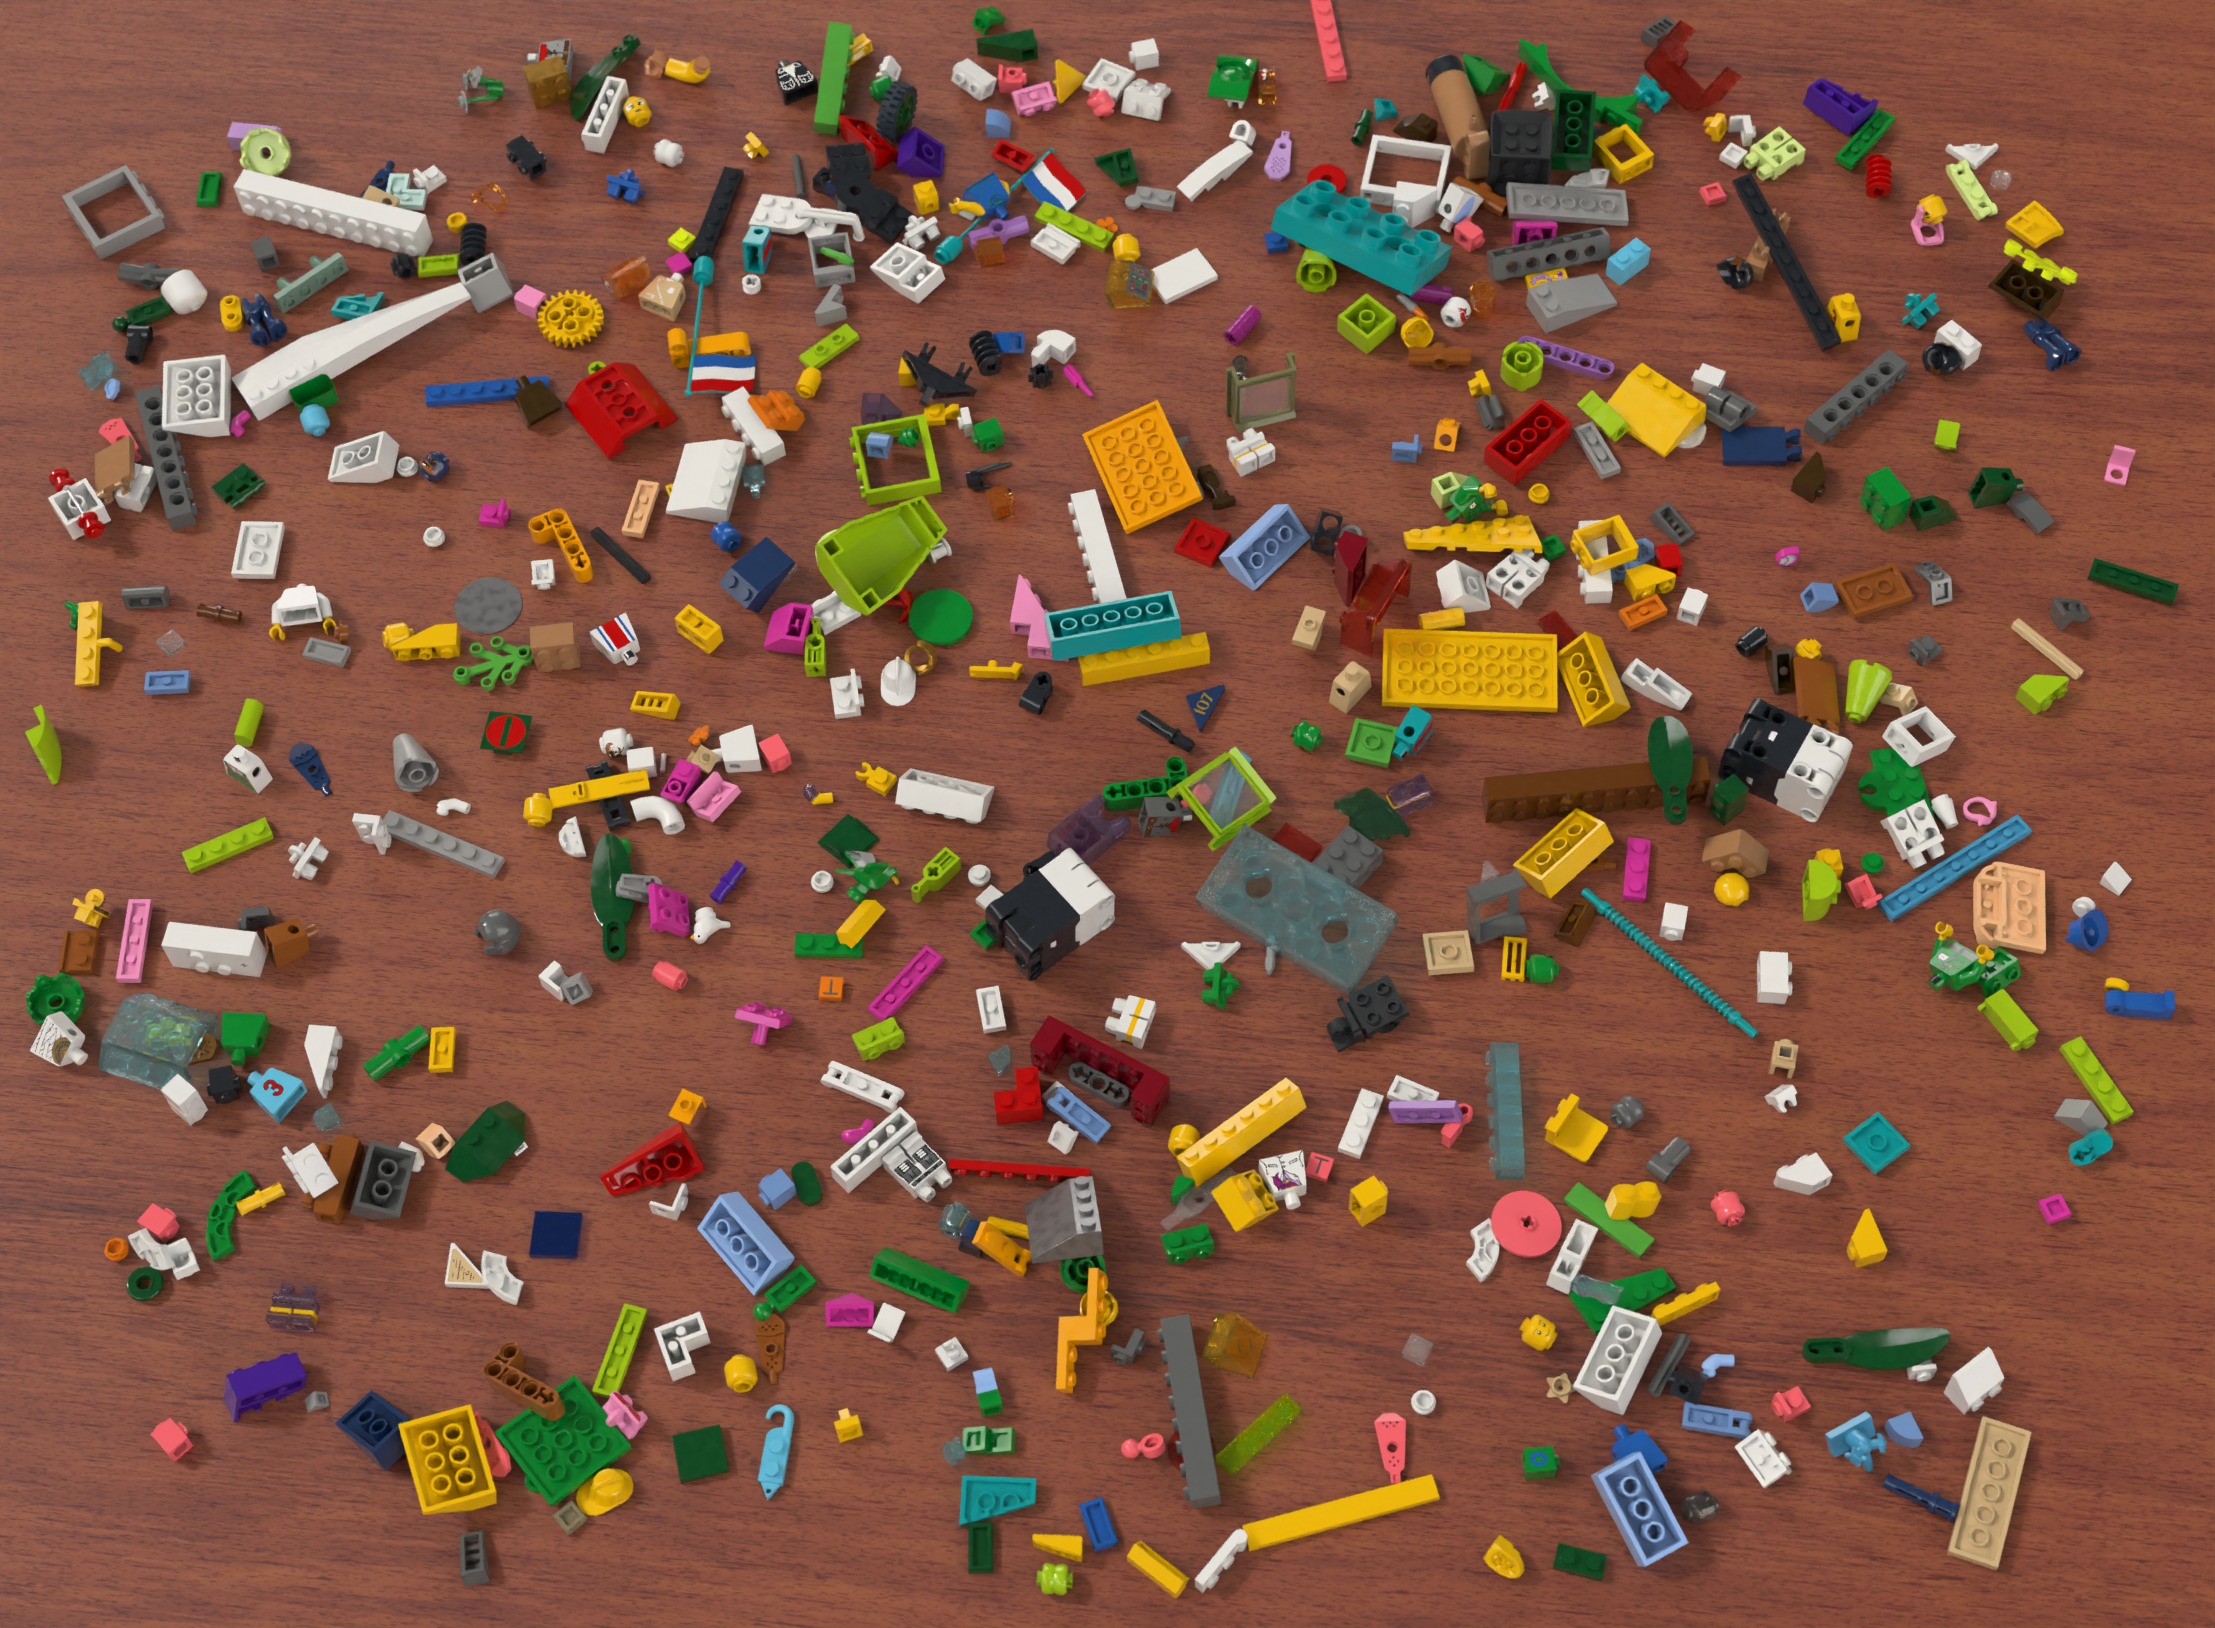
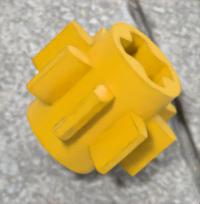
[1795,639,1822,660]

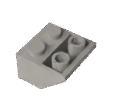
[458,253,514,313]

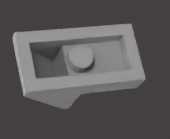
[815,284,847,327]

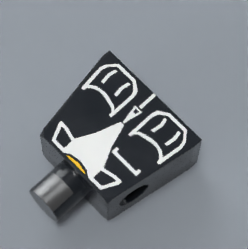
[775,59,818,105]

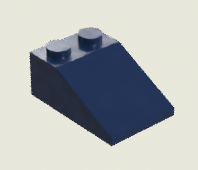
[718,537,796,613]
[335,1391,411,1471]

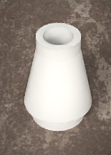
[1931,794,1959,829]

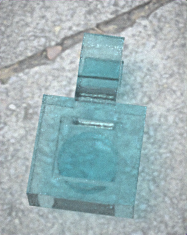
[742,464,766,499]

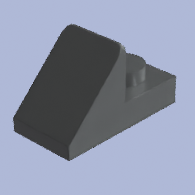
[2049,597,2091,631]

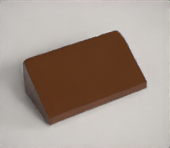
[1553,900,1597,947]

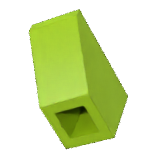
[2015,674,2069,715]

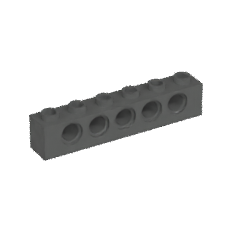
[1487,227,1611,282]
[1804,349,1908,446]

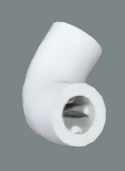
[630,796,685,834]

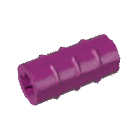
[1410,284,1453,305]
[1224,305,1261,346]

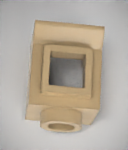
[1768,1039,1798,1079]

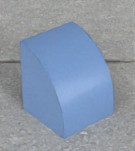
[985,109,1011,138]
[866,432,894,459]
[1800,582,1839,613]
[1884,1412,1923,1448]

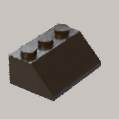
[1988,259,2064,319]

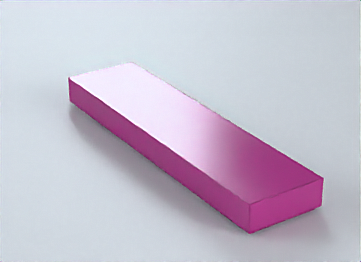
[867,945,944,1022]

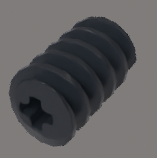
[459,222,487,266]
[969,330,1003,376]

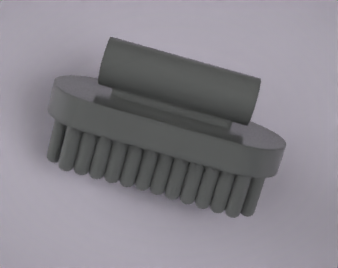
[1475,394,1505,431]

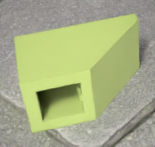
[1431,472,1468,509]

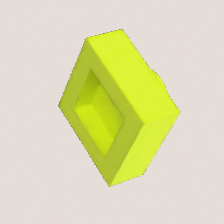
[668,228,696,253]

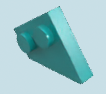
[331,292,385,320]

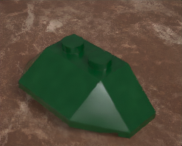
[445,1101,525,1183]

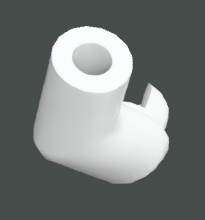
[436,798,471,816]

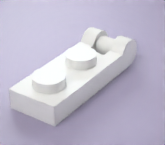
[1195,1529,1247,1593]

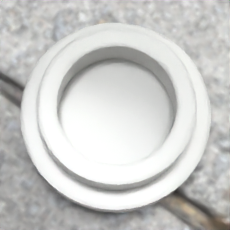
[397,457,418,477]
[423,527,445,547]
[968,865,991,887]
[811,871,834,893]
[2072,897,2095,917]
[1411,1390,1436,1415]

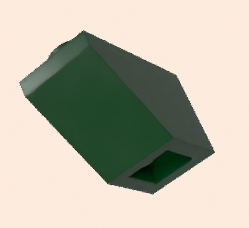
[1909,494,1957,531]

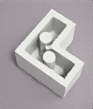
[654,1312,711,1381]

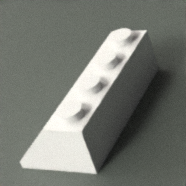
[895,768,995,824]
[1573,1306,1662,1415]

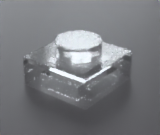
[1401,1333,1434,1367]

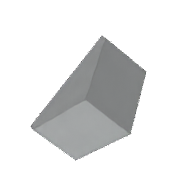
[2054,1099,2107,1136]

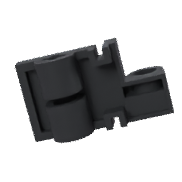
[1326,975,1410,1053]

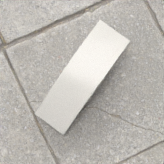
[1620,658,1692,711]
[1546,1219,1598,1294]

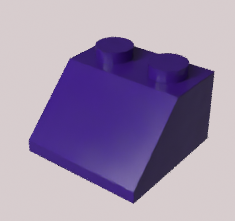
[897,127,945,178]

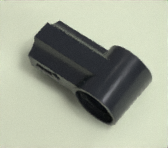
[124,325,153,365]

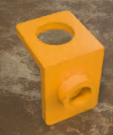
[1434,418,1461,452]
[669,1089,707,1125]

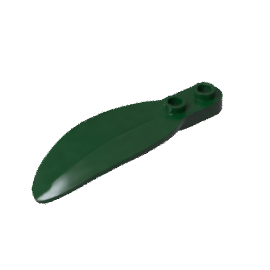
[570,34,641,121]
[1648,716,1693,825]
[591,833,635,961]
[1802,1327,1950,1370]

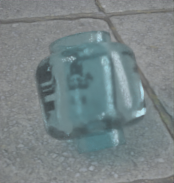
[938,1202,972,1239]

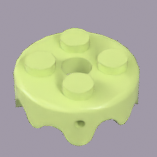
[240,128,291,177]

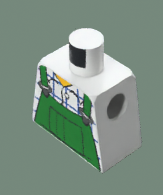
[223,745,273,794]

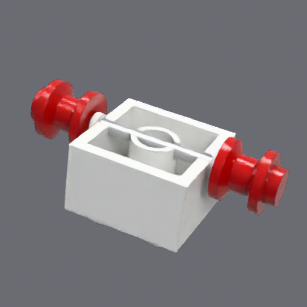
[48,468,111,540]

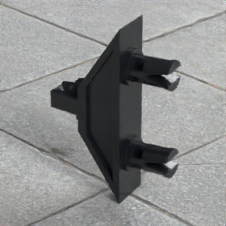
[902,342,977,407]

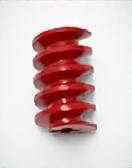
[1865,154,1892,199]

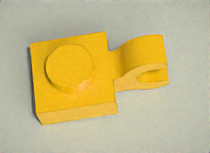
[924,403,960,426]

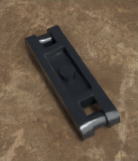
[585,760,631,831]

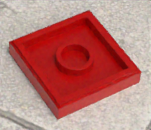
[1174,518,1231,568]

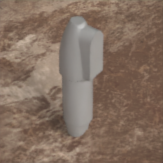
[1265,935,1276,975]

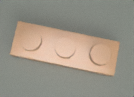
[622,480,660,538]

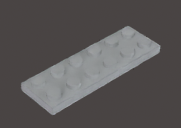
[1506,182,1629,226]

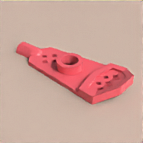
[99,418,142,462]
[474,1412,511,1477]
[1374,1413,1406,1484]

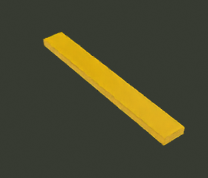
[1242,1474,1440,1551]

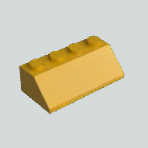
[1557,631,1631,727]
[1513,808,1614,899]

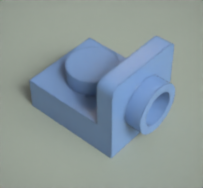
[1391,434,1422,463]

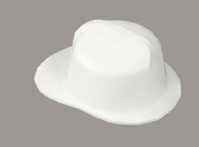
[881,656,916,706]

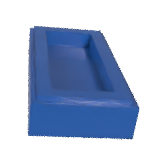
[1079,1497,1118,1553]

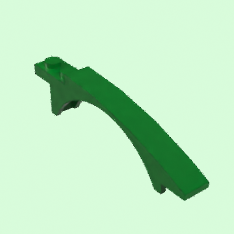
[1518,38,1642,136]

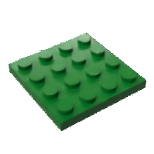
[494,1375,632,1508]

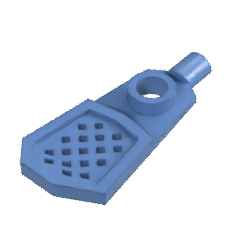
[1610,538,1654,584]

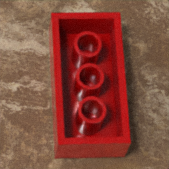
[1483,399,1572,486]

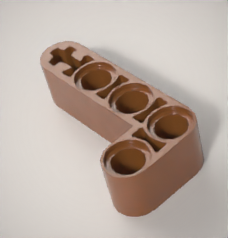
[483,1341,565,1421]

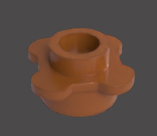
[334,620,348,644]

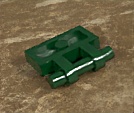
[211,463,266,509]

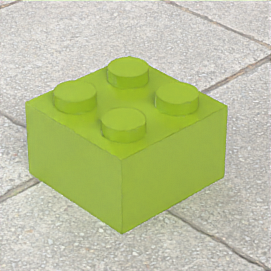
[1337,293,1396,354]

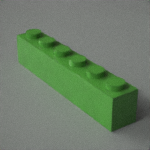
[813,22,855,135]

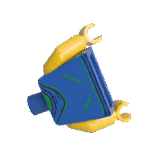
[949,172,1010,221]

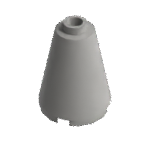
[393,733,439,792]

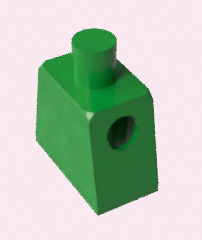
[222,1012,271,1066]

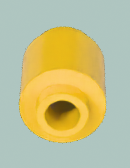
[795,367,822,398]

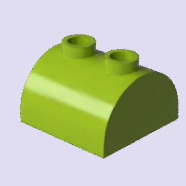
[1802,860,1841,921]

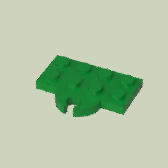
[1857,747,1935,821]

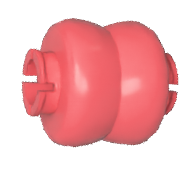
[1087,88,1115,118]
[1711,1190,1745,1226]

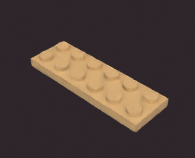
[1947,1416,2031,1570]

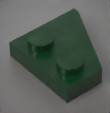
[1094,148,1139,188]

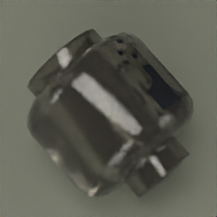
[1680,1490,1719,1526]

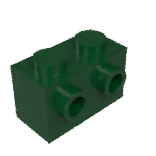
[1708,774,1749,826]

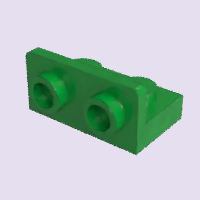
[1976,947,2021,998]
[1161,1223,1214,1264]

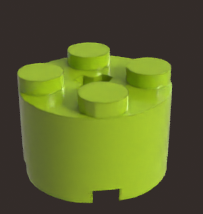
[1500,341,1543,391]

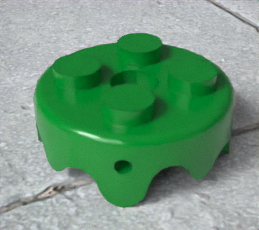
[26,973,86,1027]

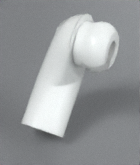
[398,1141,425,1172]

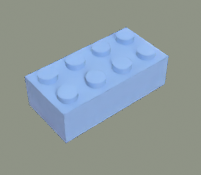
[1591,1452,1688,1566]

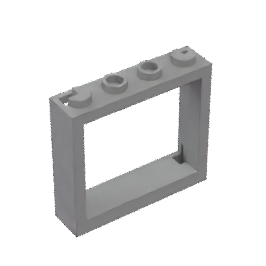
[62,165,165,260]

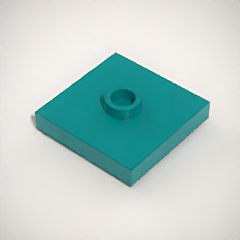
[1842,1112,1911,1175]

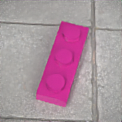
[1622,837,1651,903]

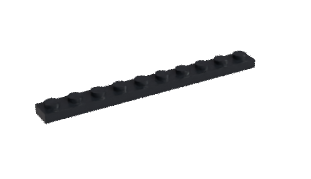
[1732,173,1842,351]

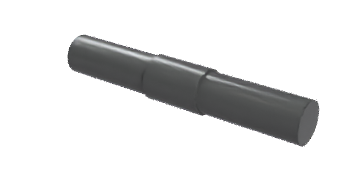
[792,154,805,198]

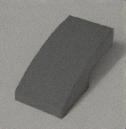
[2007,491,2055,535]

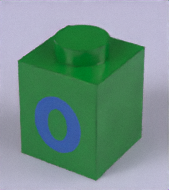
[1522,1446,1560,1480]

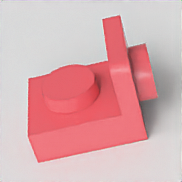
[1771,1386,1811,1423]

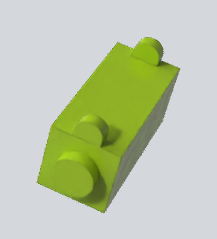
[1977,989,2039,1052]

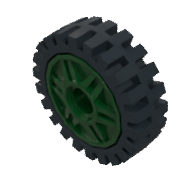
[876,81,918,142]

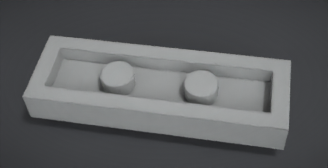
[1573,421,1621,480]

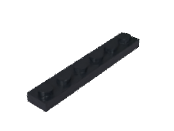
[689,167,744,263]

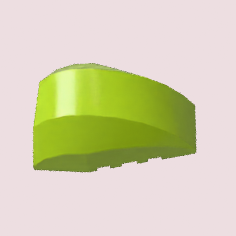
[815,495,948,616]

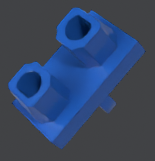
[606,169,645,204]

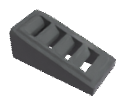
[1641,16,1680,49]
[1649,502,1695,546]
[459,1530,489,1586]

